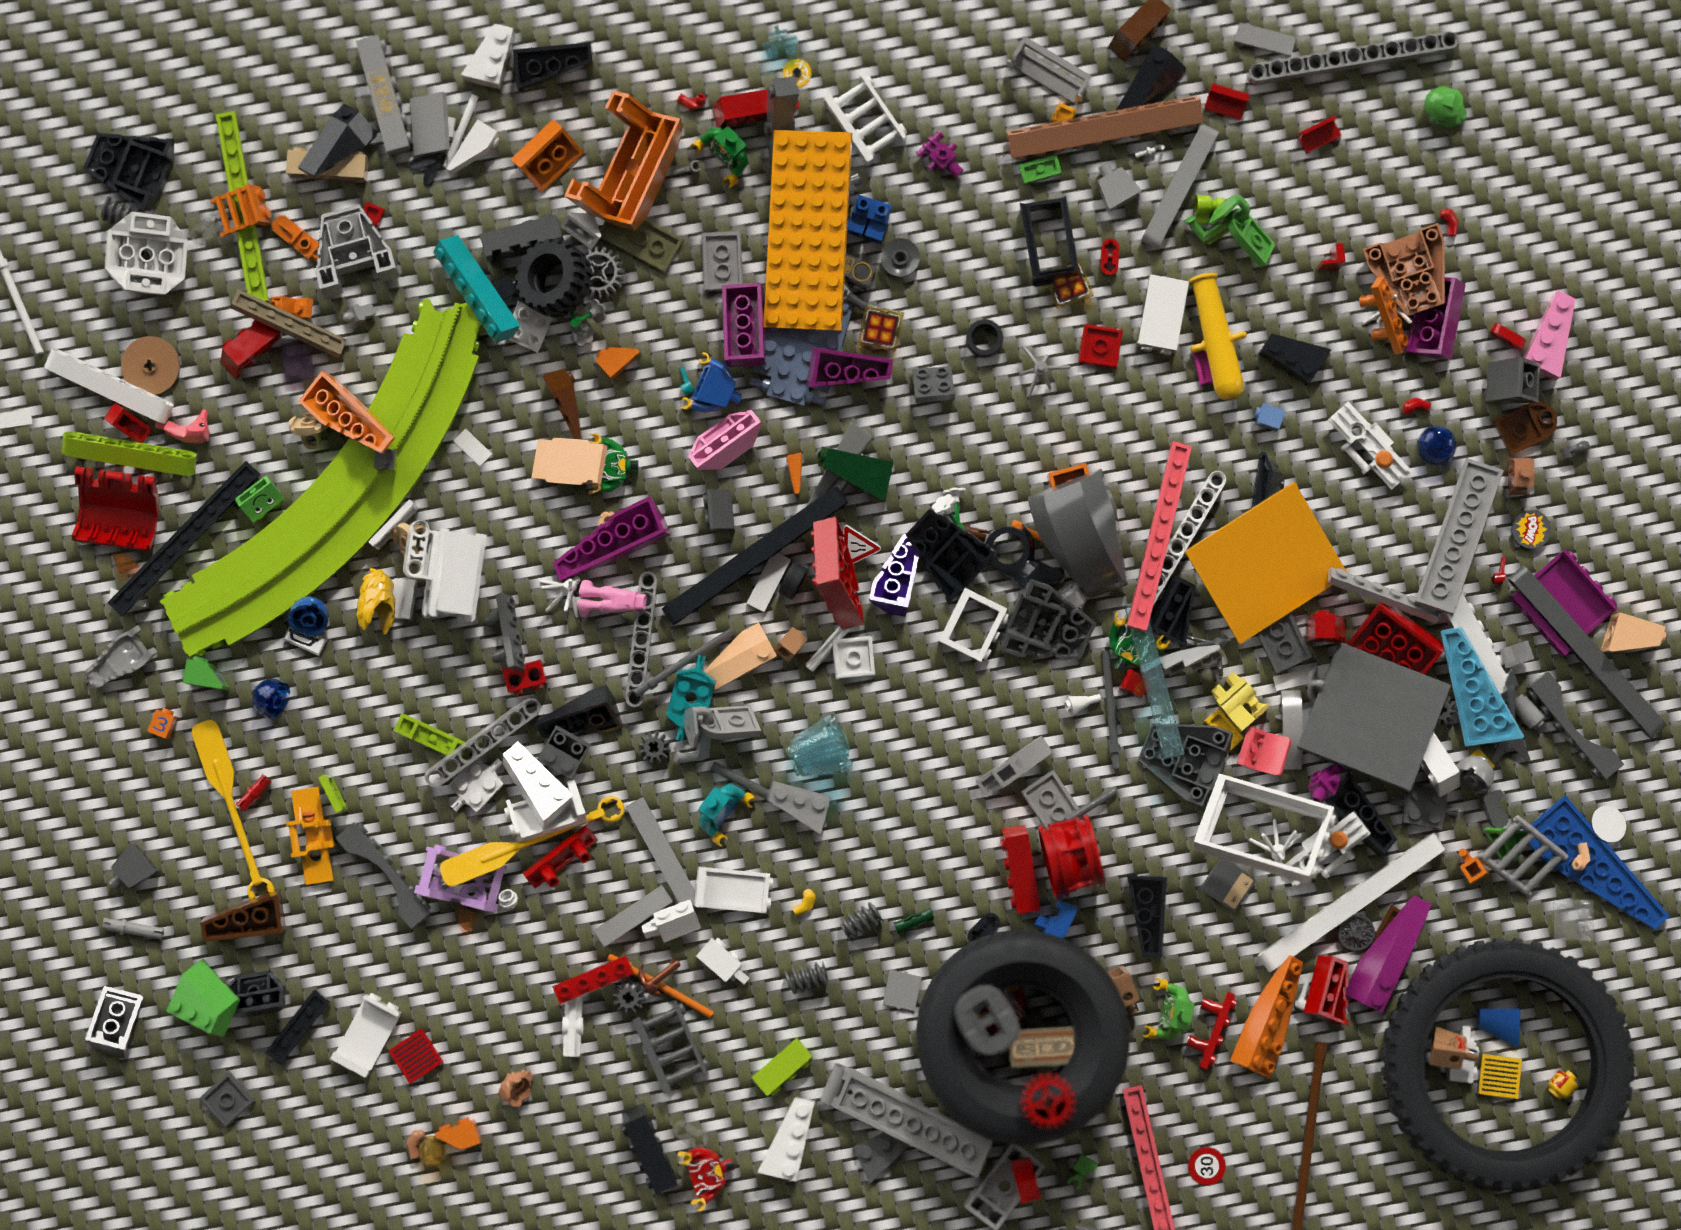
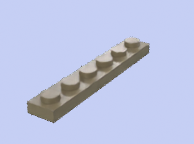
[229,289,346,358]

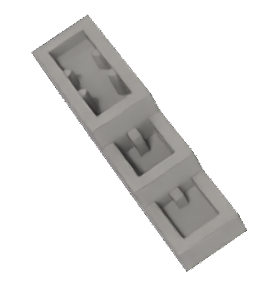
[1141,645,1226,679]
[593,885,673,948]

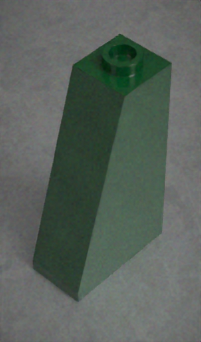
[817,447,894,501]

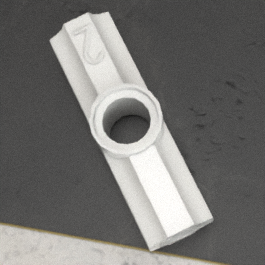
[562,996,584,1057]

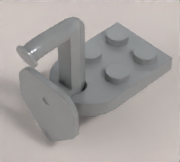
[673,705,761,763]

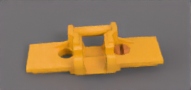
[286,787,335,885]

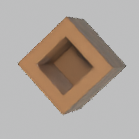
[774,627,808,662]

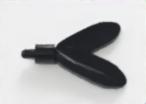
[408,151,446,186]

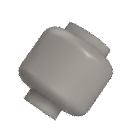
[1059,583,1087,611]

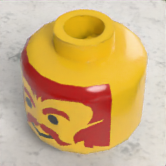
[1548,1070,1578,1100]

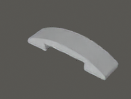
[1281,690,1303,770]

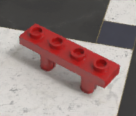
[523,825,598,889]
[552,955,634,1005]
[1186,991,1238,1069]

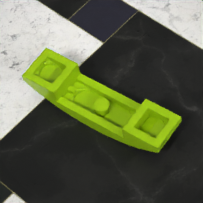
[393,713,471,759]

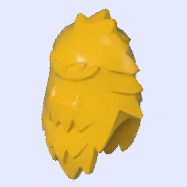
[357,568,396,634]

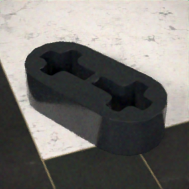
[967,913,1000,942]

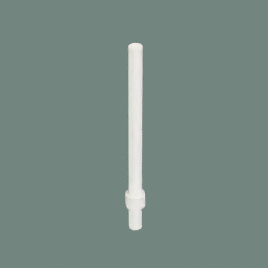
[0,250,44,355]

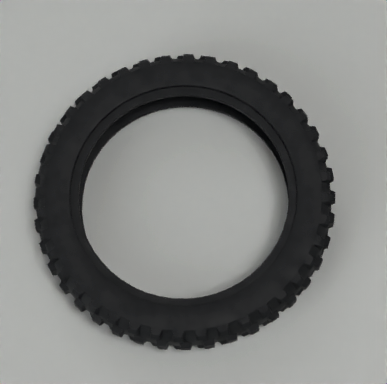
[1381,938,1635,1192]

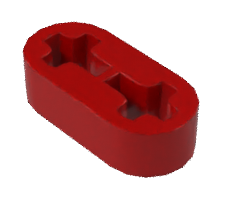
[1100,238,1119,277]
[1489,323,1527,350]

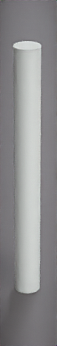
[443,95,479,168]

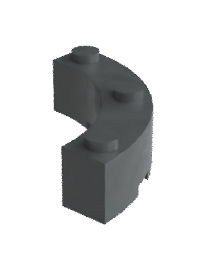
[764,76,799,178]

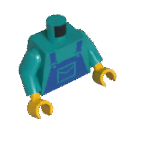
[698,784,757,847]

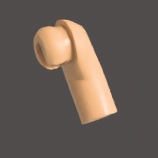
[1572,842,1590,871]

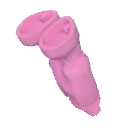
[578,580,647,617]

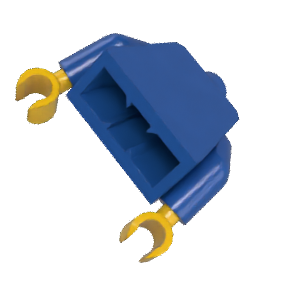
[680,352,742,413]

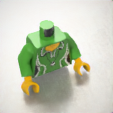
[1143,978,1194,1040]

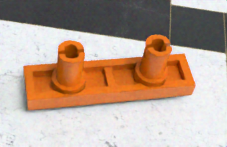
[1359,277,1408,355]

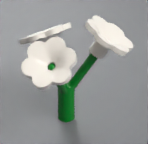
[932,488,966,531]

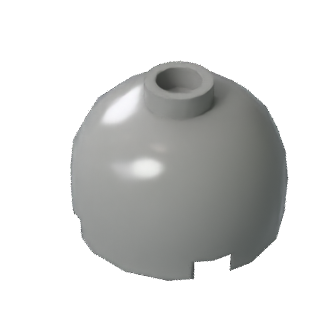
[1456,756,1494,794]

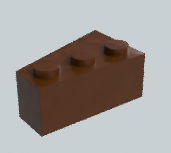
[1107,0,1171,63]

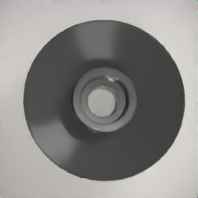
[881,238,920,277]

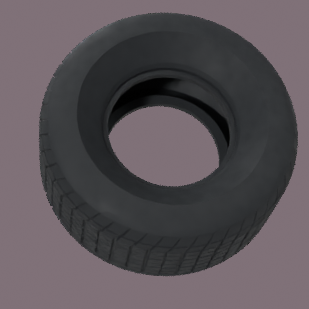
[916,930,1130,1145]

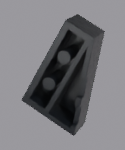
[1147,576,1196,647]

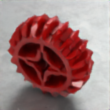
[1020,1073,1076,1130]

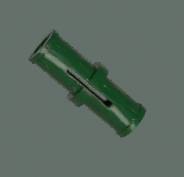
[893,908,934,934]

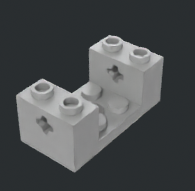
[963,1144,1045,1230]

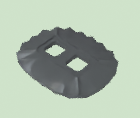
[955,986,1020,1056]

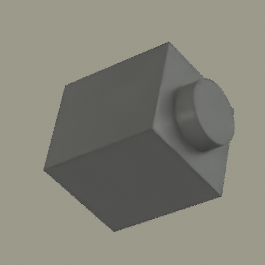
[374,449,398,471]

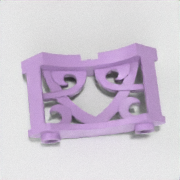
[414,844,507,912]

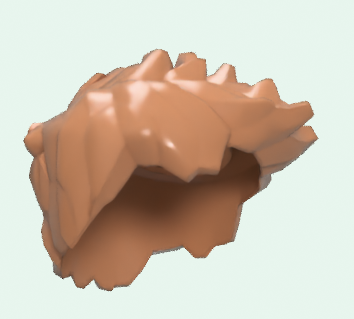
[497,1070,534,1107]

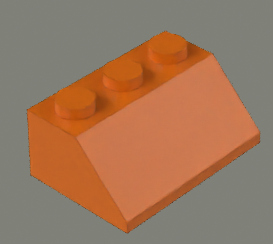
[510,119,584,193]

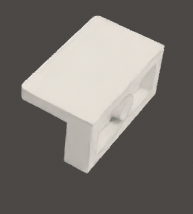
[393,578,418,620]

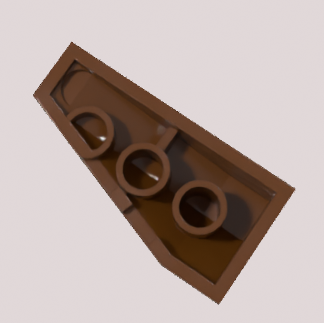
[542,368,583,440]

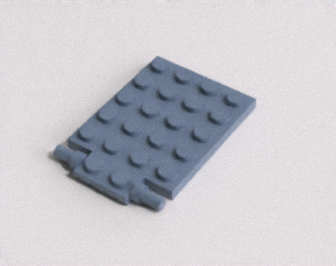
[749,300,854,406]

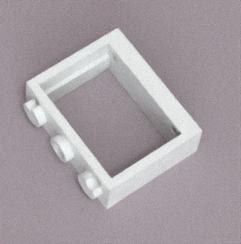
[939,588,1009,663]

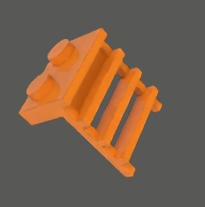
[210,184,271,237]

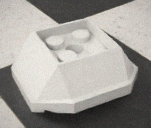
[105,212,188,295]

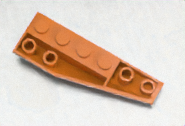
[1230,955,1303,1079]

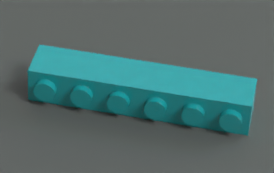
[433,235,520,343]

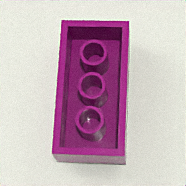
[722,283,766,367]

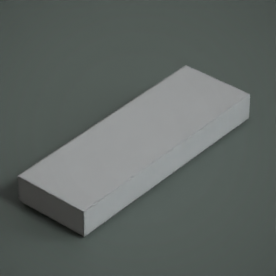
[1234,23,1296,57]

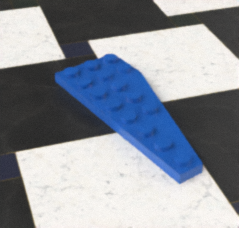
[1528,795,1670,929]

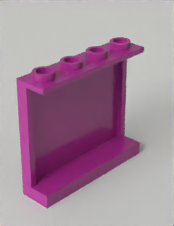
[1509,549,1618,657]

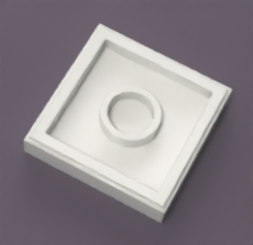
[832,636,875,679]

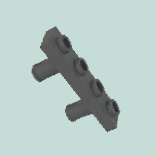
[484,592,525,672]

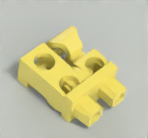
[1211,672,1270,733]

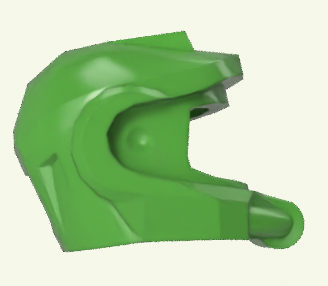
[1424,86,1467,128]

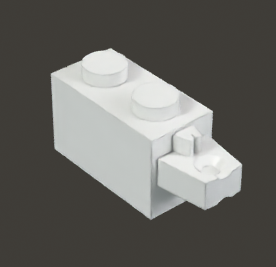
[642,899,701,942]
[696,938,750,984]
[1445,1026,1479,1083]

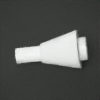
[1064,694,1101,715]

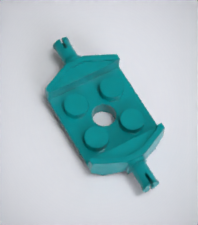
[666,655,716,741]

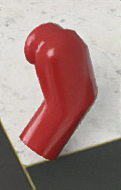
[1440,208,1459,237]
[1402,398,1432,415]

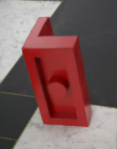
[1204,83,1250,120]
[1297,115,1342,154]
[1316,243,1346,272]

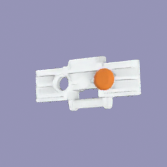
[1328,401,1412,490]
[1284,811,1371,890]

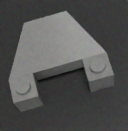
[315,204,400,298]

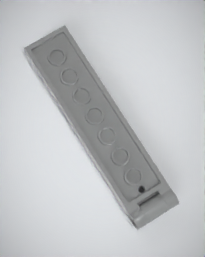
[820,1063,994,1177]

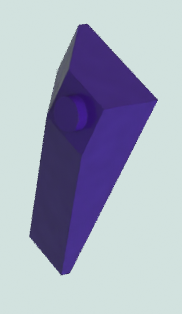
[869,534,919,617]

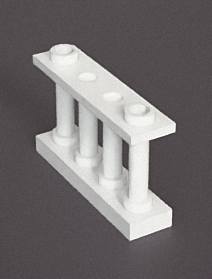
[824,73,907,166]

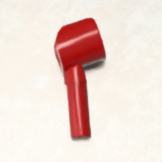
[1493,557,1506,584]

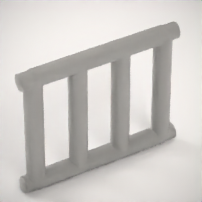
[1477,815,1568,897]

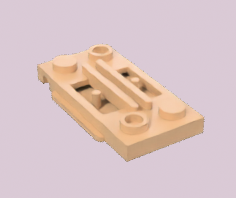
[532,438,607,485]

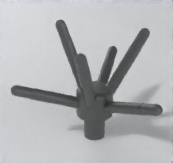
[1187,634,1231,676]

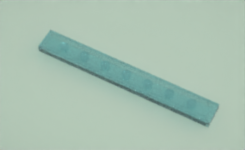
[1124,604,1184,759]

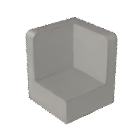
[1500,640,1534,668]

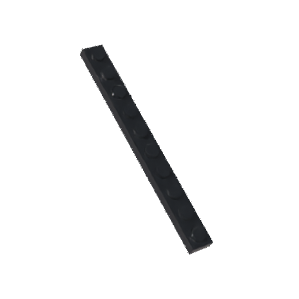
[107,461,261,617]

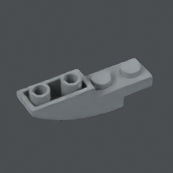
[975,735,1053,798]

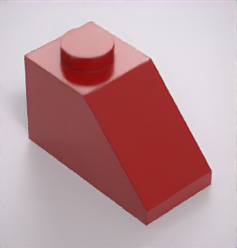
[1119,669,1151,698]

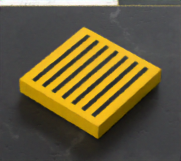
[1477,1054,1522,1099]

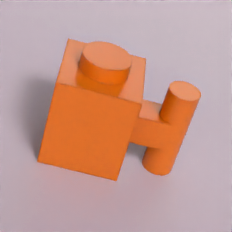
[1459,849,1490,884]

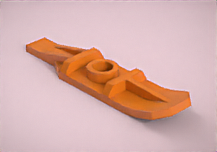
[271,215,319,262]

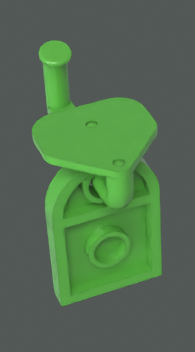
[1185,195,1275,268]

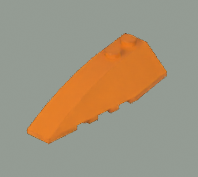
[298,371,395,454]

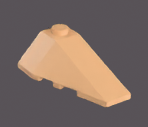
[704,623,777,691]

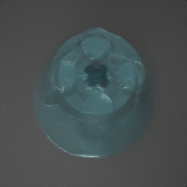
[786,714,853,776]

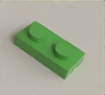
[1019,154,1062,185]

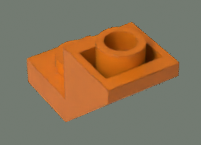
[270,296,313,319]

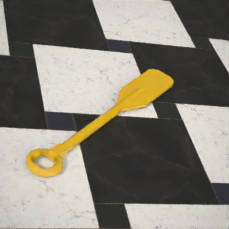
[192,720,275,900]
[440,796,625,887]

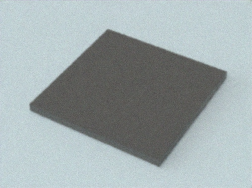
[1297,642,1451,793]

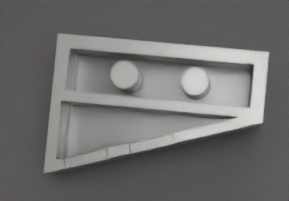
[767,781,831,835]

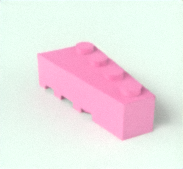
[1523,291,1576,381]

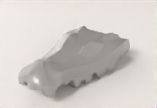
[84,625,157,688]

